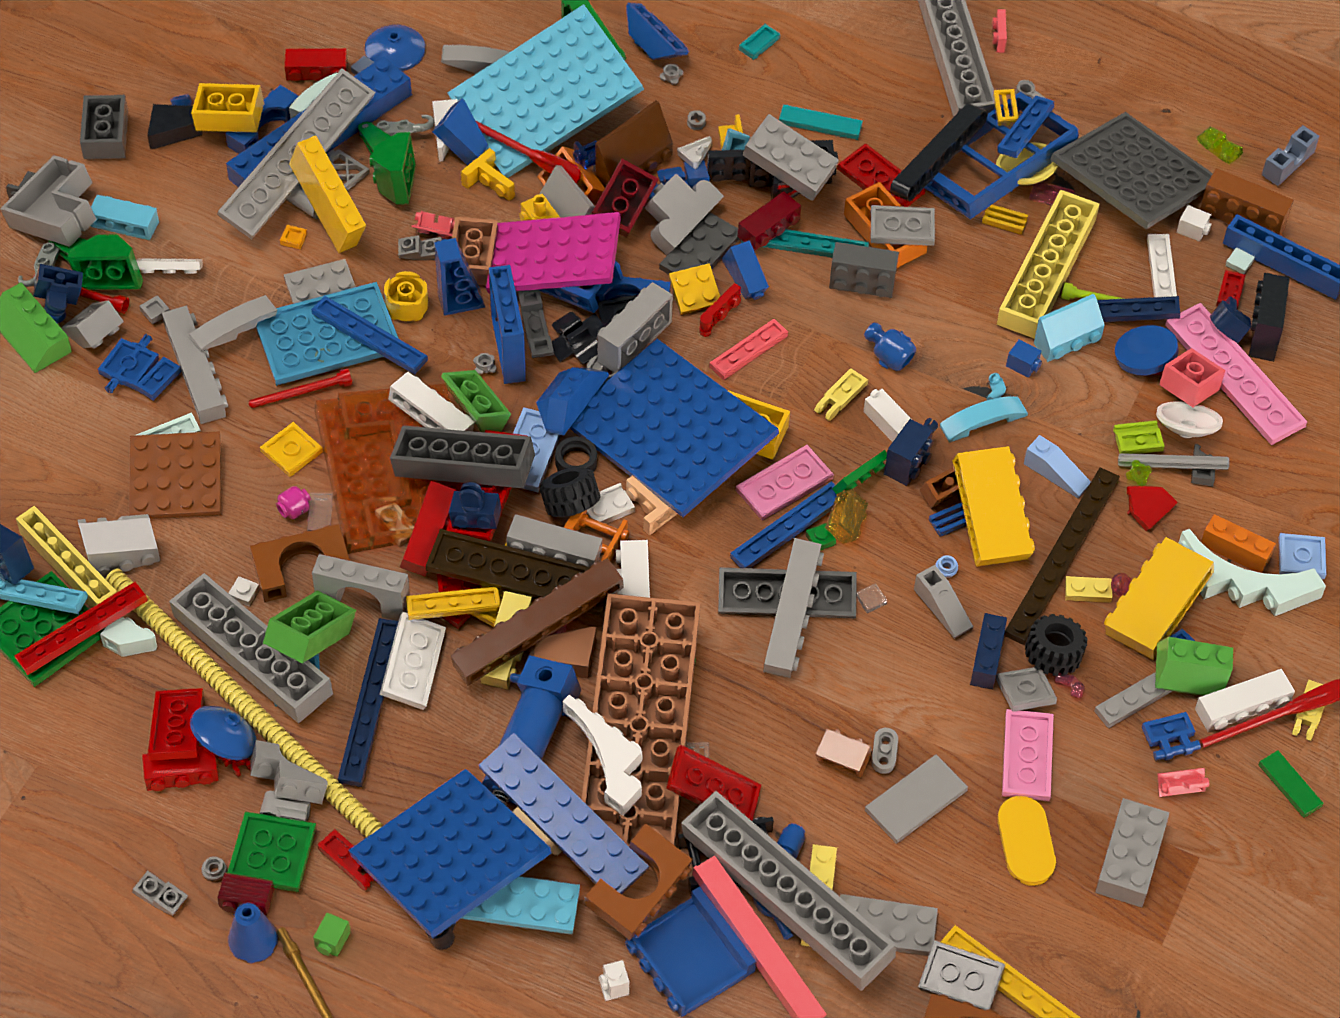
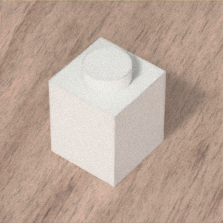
[1177,205,1212,242]

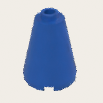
[228,903,278,963]

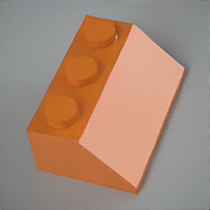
[537,146,605,206]

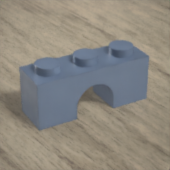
[1262,126,1319,186]

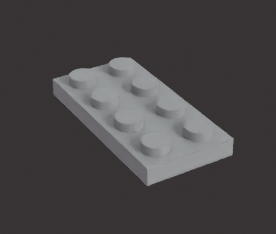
[840,894,938,956]

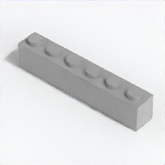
[162,306,228,424]
[763,538,824,678]

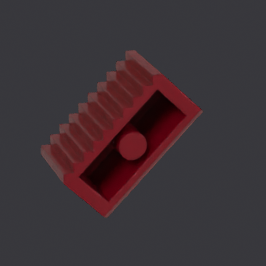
[217,872,274,916]

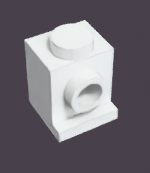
[599,960,630,1001]

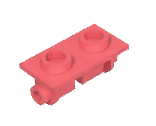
[412,211,455,239]
[1158,768,1209,797]

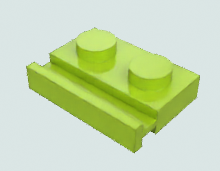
[1113,420,1165,454]

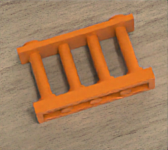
[564,510,630,562]

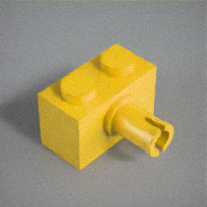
[519,194,560,221]

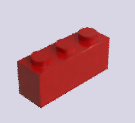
[284,48,348,81]
[142,746,219,791]

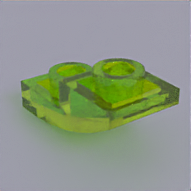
[1197,126,1243,164]

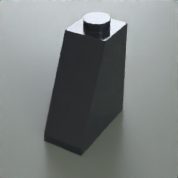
[147,104,203,149]

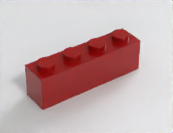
[399,481,456,577]

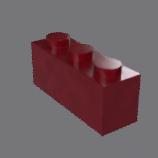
[737,191,801,251]

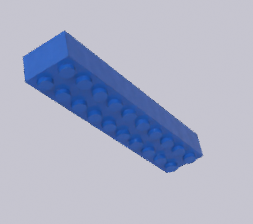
[226,56,412,187]

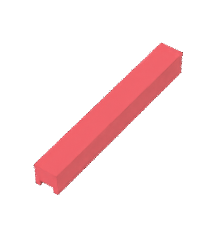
[692,856,827,1018]

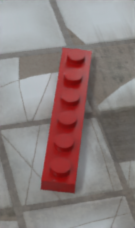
[14,582,148,675]

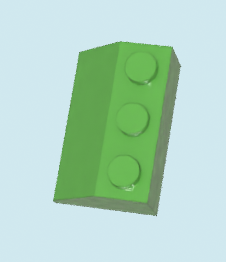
[441,370,511,432]
[1155,637,1233,696]

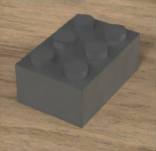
[80,95,129,159]
[829,242,899,298]

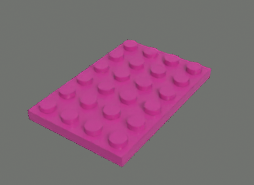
[486,212,621,294]

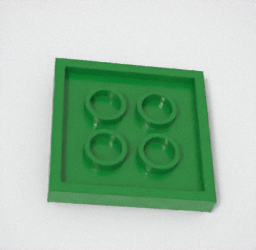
[227,812,316,892]

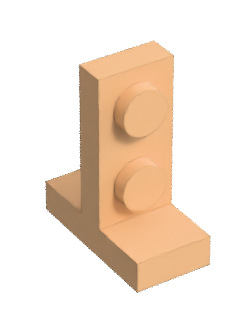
[626,475,678,536]

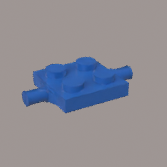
[98,334,159,393]

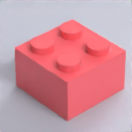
[1159,348,1226,407]

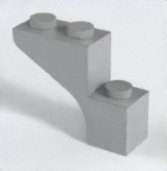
[251,740,328,804]

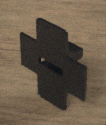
[551,311,606,365]

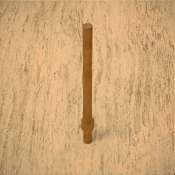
[276,927,334,1018]

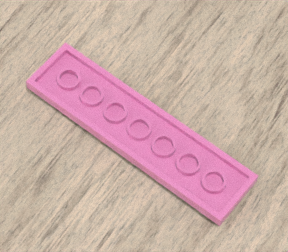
[1165,303,1307,445]

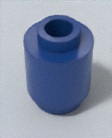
[777,824,805,859]

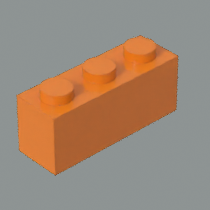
[1201,514,1276,573]

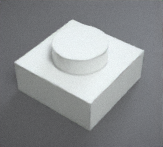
[229,577,260,607]

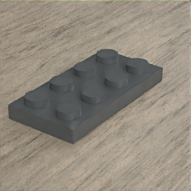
[659,212,740,275]

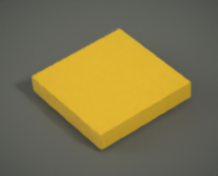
[260,422,323,477]

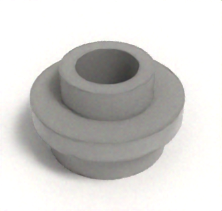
[202,857,227,881]

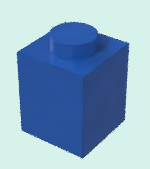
[1006,339,1042,378]

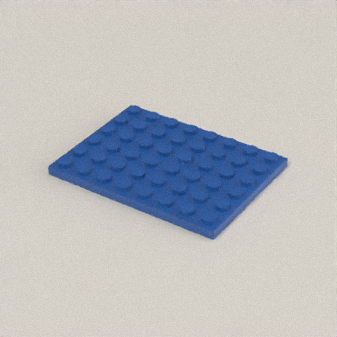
[569,339,779,517]

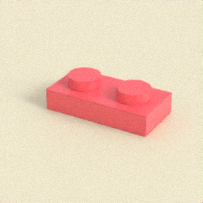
[992,9,1007,53]

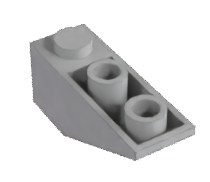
[914,565,973,639]

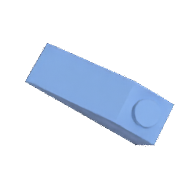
[1024,435,1091,499]

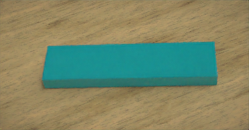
[779,104,863,140]

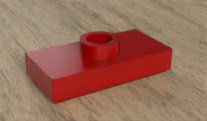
[1216,270,1246,308]

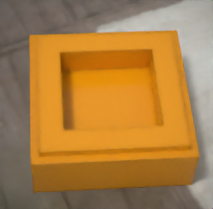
[280,225,307,250]

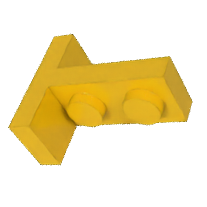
[461,148,515,201]

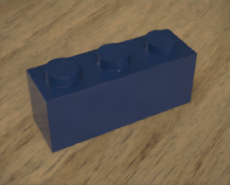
[970,613,1007,690]

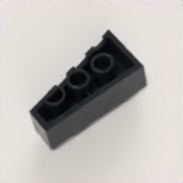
[1248,272,1290,362]

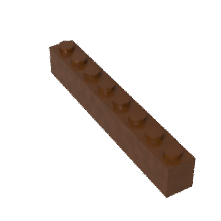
[451,558,624,686]

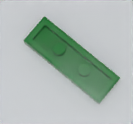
[1258,750,1323,818]

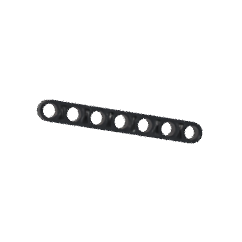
[890,103,988,201]

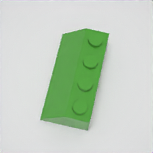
[0,282,72,373]

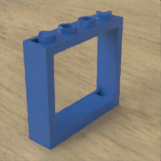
[489,265,526,384]

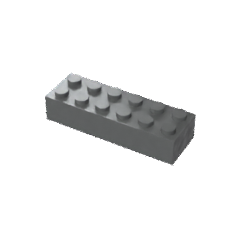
[390,426,535,488]

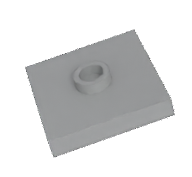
[996,667,1057,712]

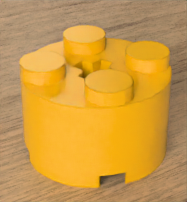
[384,271,429,321]

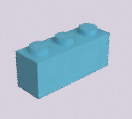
[91,195,159,240]

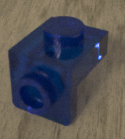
[573,140,597,169]

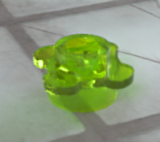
[1126,460,1152,486]

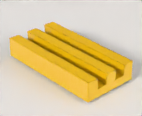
[993,89,1019,126]
[982,205,1028,235]

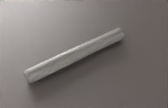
[1118,453,1229,470]

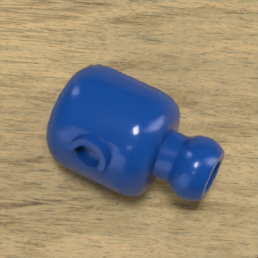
[864,322,916,371]

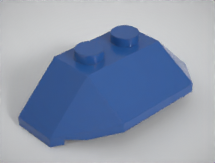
[626,3,689,60]
[536,367,609,435]

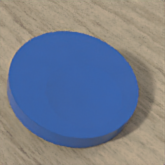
[1115,325,1179,375]

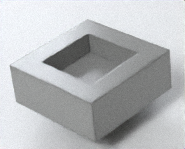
[140,295,170,324]

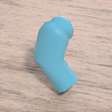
[986,373,1006,400]

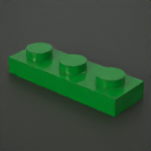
[832,450,887,496]

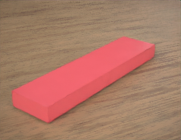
[709,319,788,380]

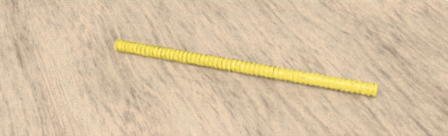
[105,568,383,838]

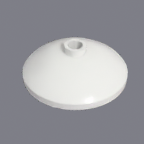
[1156,402,1223,438]

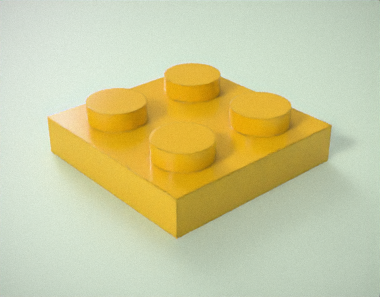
[668,263,720,315]

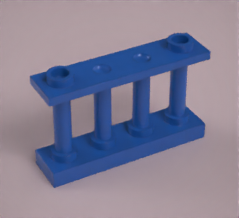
[539,261,623,313]

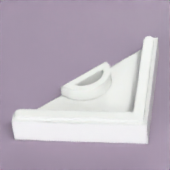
[677,136,713,169]

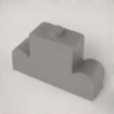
[645,174,724,255]

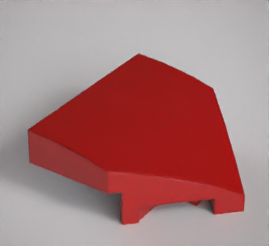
[1127,486,1178,531]

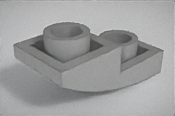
[398,235,443,260]
[132,871,188,916]

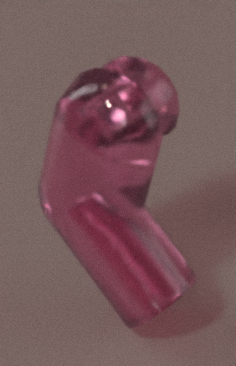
[1054,673,1085,698]

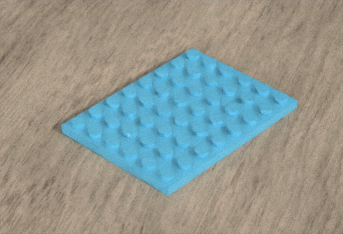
[448,5,644,178]

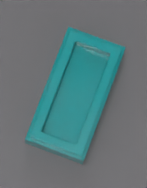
[739,24,780,60]

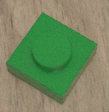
[806,523,836,551]

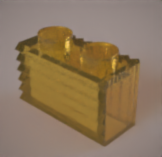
[825,489,868,544]

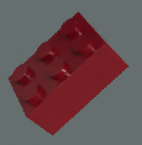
[591,159,659,238]

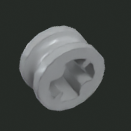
[687,110,706,130]

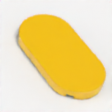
[997,796,1056,886]

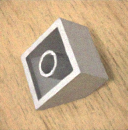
[61,301,124,349]

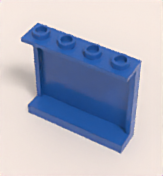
[625,886,756,1018]

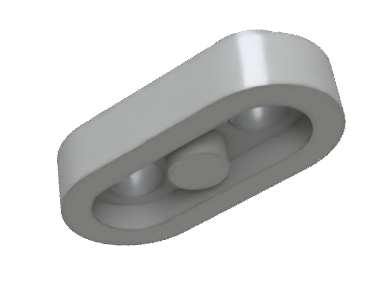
[872,728,898,774]

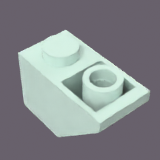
[100,617,157,657]

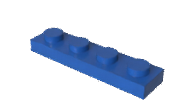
[997,95,1054,158]

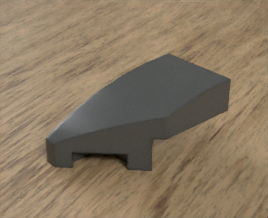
[1191,444,1215,486]

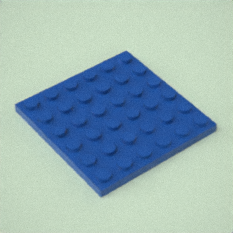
[349,769,552,939]

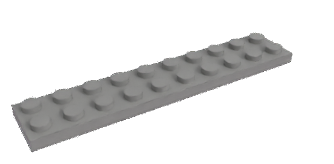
[217,69,375,240]

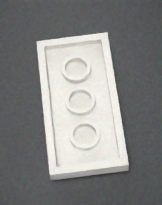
[380,612,446,710]

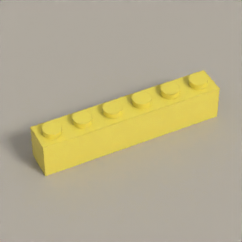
[16,506,117,608]

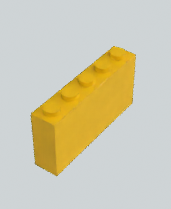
[289,135,366,253]
[952,446,1035,567]
[1104,537,1214,660]

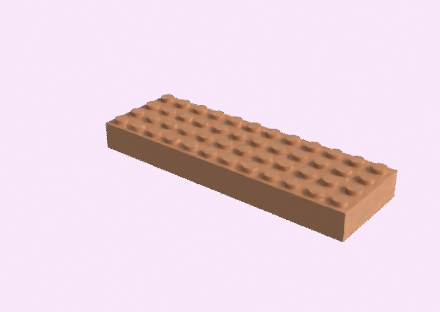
[581,594,700,871]

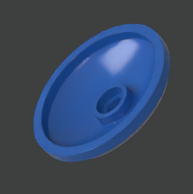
[365,25,425,71]
[190,706,257,760]

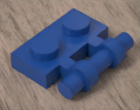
[1141,712,1201,761]

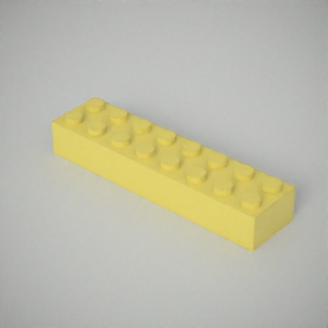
[997,190,1100,339]

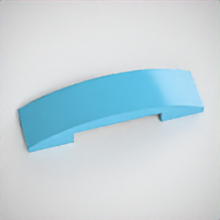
[940,396,1028,443]

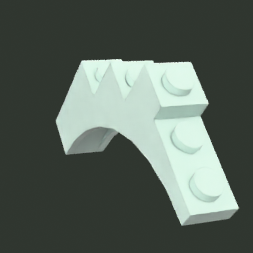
[1178,529,1326,616]

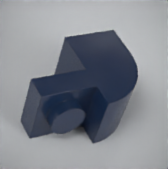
[1210,296,1251,343]

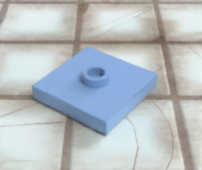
[1278,533,1326,579]

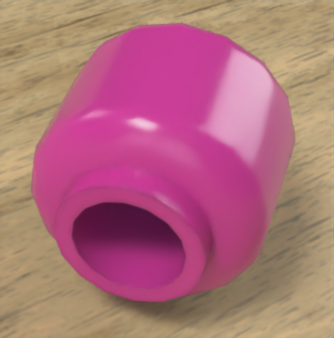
[276,486,311,519]

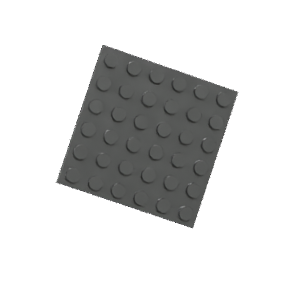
[1050,112,1213,229]

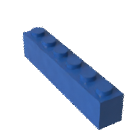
[1223,214,1340,300]

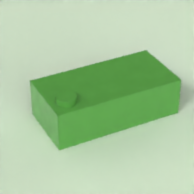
[263,590,356,663]

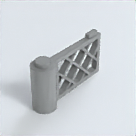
[286,149,369,219]

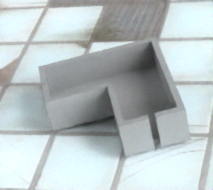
[0,155,96,247]

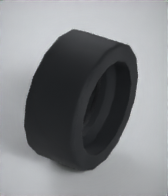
[555,436,597,472]

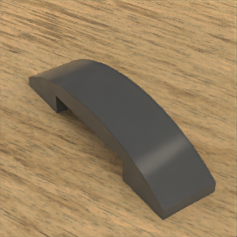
[518,289,554,358]

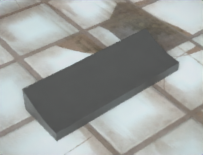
[718,567,857,619]

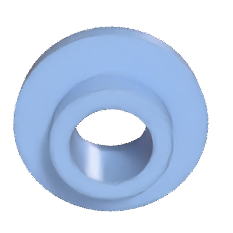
[936,555,958,577]

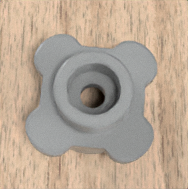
[660,64,683,84]
[473,353,496,375]

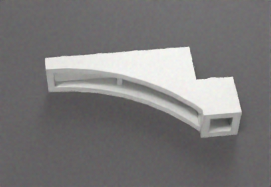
[563,695,642,816]

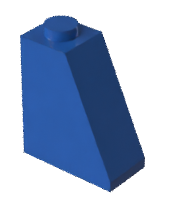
[432,98,488,165]
[722,240,769,300]

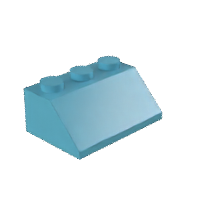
[1034,294,1105,362]

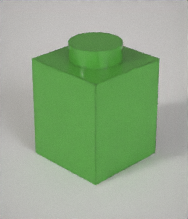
[313,913,351,957]

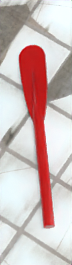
[475,120,581,183]
[1199,679,1340,748]

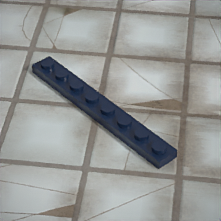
[338,618,399,787]

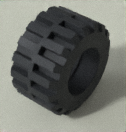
[539,467,601,517]
[1025,614,1088,676]

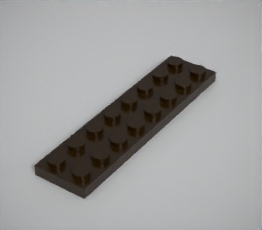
[426,529,607,617]

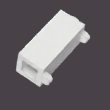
[863,389,911,442]

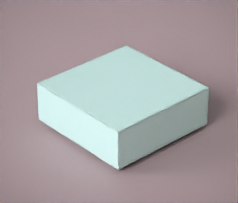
[1225,248,1255,274]

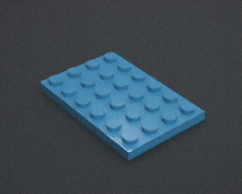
[256,282,399,386]

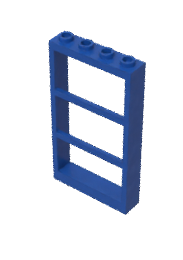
[925,92,1078,220]

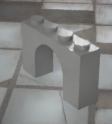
[312,554,410,621]

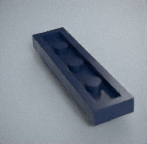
[1097,296,1180,322]

